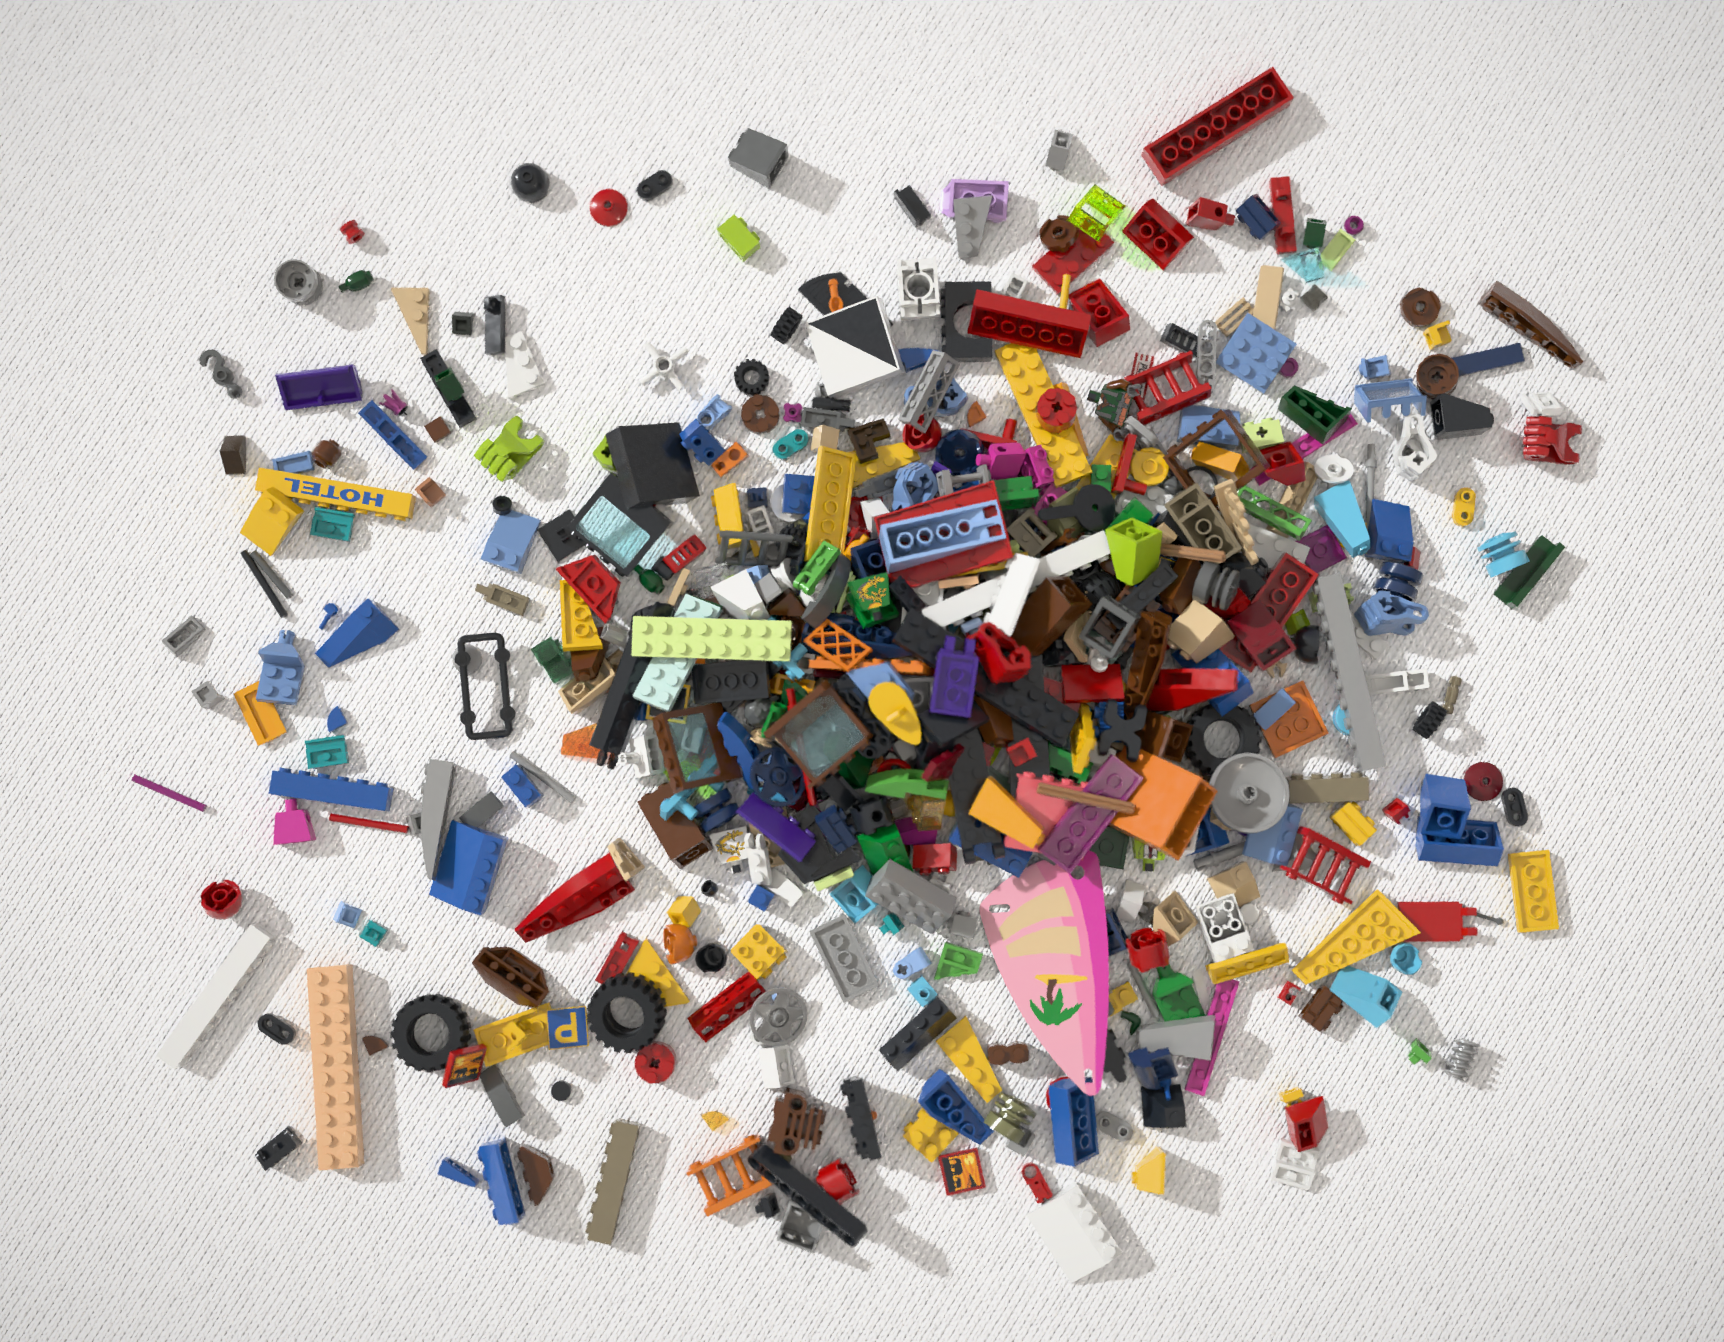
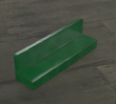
[1494,535,1565,609]

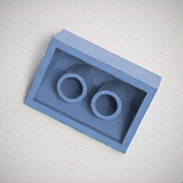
[1176,405,1240,450]
[1242,803,1303,866]

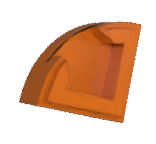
[967,401,987,428]

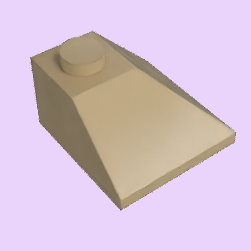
[1207,861,1260,907]
[1153,890,1199,947]

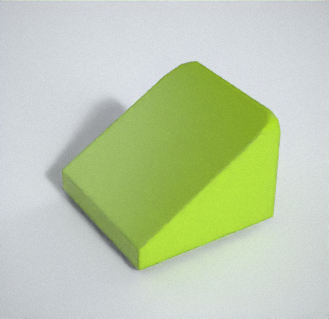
[1285,609,1311,635]

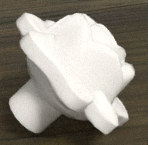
[1279,288,1301,311]

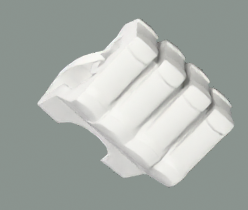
[1393,413,1437,481]

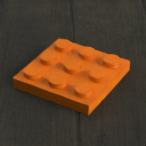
[1249,680,1329,758]

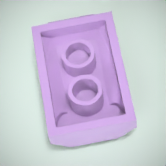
[940,179,1009,223]

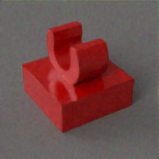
[1382,798,1411,825]

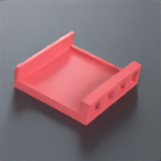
[1002,771,1088,860]

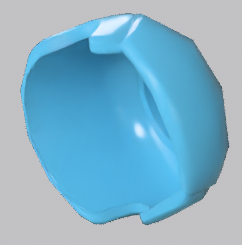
[1390,943,1422,975]

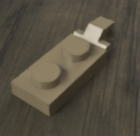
[474,583,531,616]

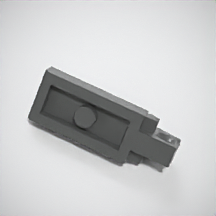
[801,407,855,432]
[854,467,908,499]

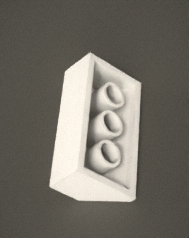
[983,553,1041,636]

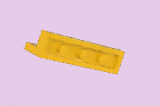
[1205,942,1289,985]

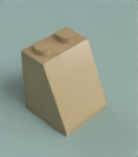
[1167,600,1234,663]

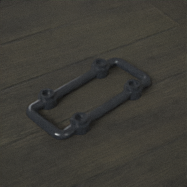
[454,632,516,740]

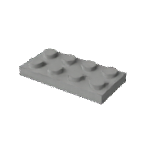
[809,914,879,1003]

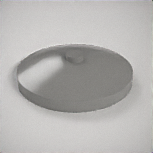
[1209,753,1289,834]

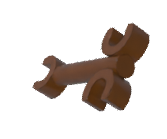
[1039,528,1078,558]

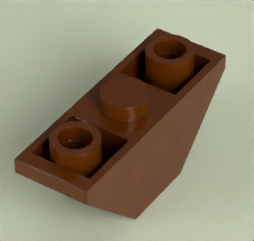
[517,1143,556,1206]

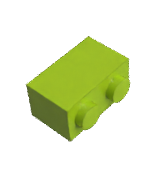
[717,214,761,262]

